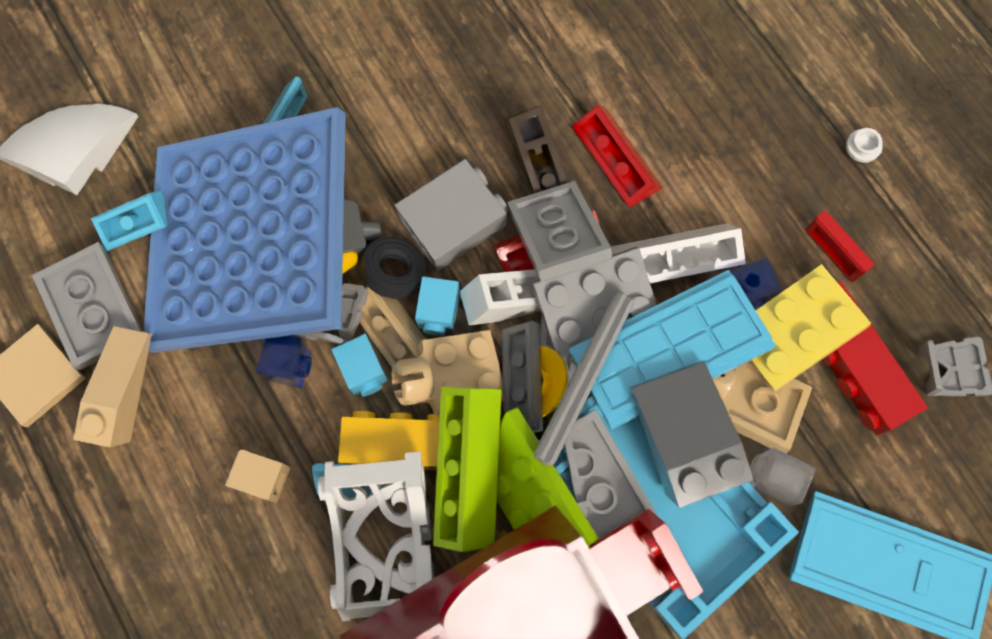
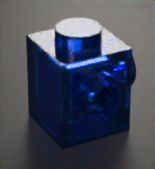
[730,258,782,311]
[256,335,312,388]

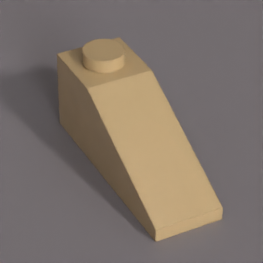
[73,326,152,447]

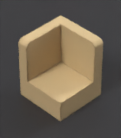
[225,450,291,503]

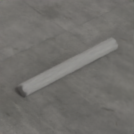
[534,292,634,466]

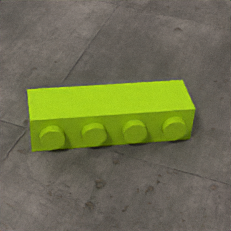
[433,387,502,552]

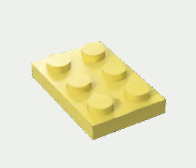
[750,264,871,392]

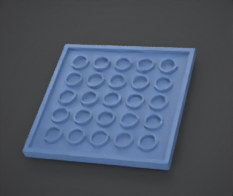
[143,107,346,353]

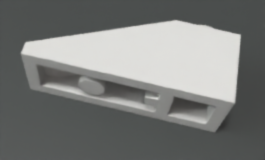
[460,270,540,325]

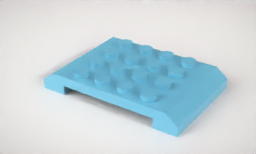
[539,396,799,639]

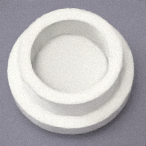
[846,128,883,163]

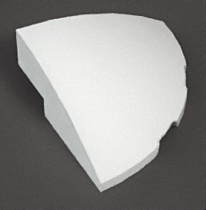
[0,104,138,195]

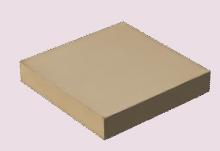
[0,324,86,428]

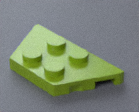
[497,408,599,546]

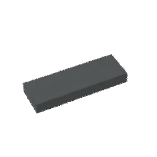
[502,321,543,433]

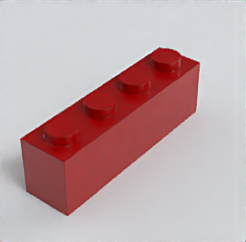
[821,281,928,436]

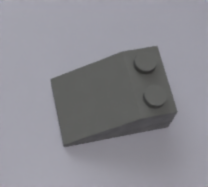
[630,361,754,508]

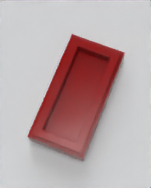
[805,210,875,283]

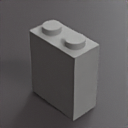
[394,159,508,272]

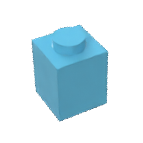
[415,277,460,336]
[331,334,388,397]

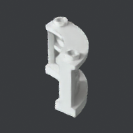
[318,451,435,621]

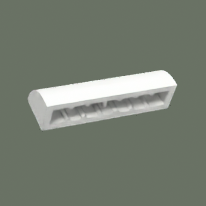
[611,223,746,283]

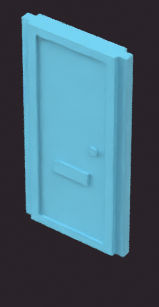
[569,270,776,430]
[789,491,992,639]

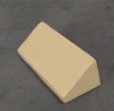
[359,286,427,367]

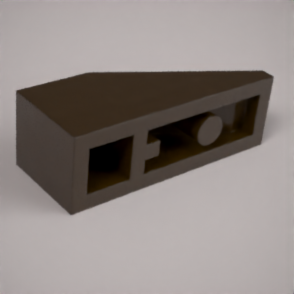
[503,106,568,194]

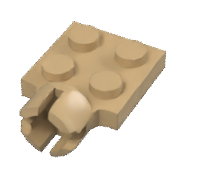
[392,330,503,416]
[713,361,812,455]

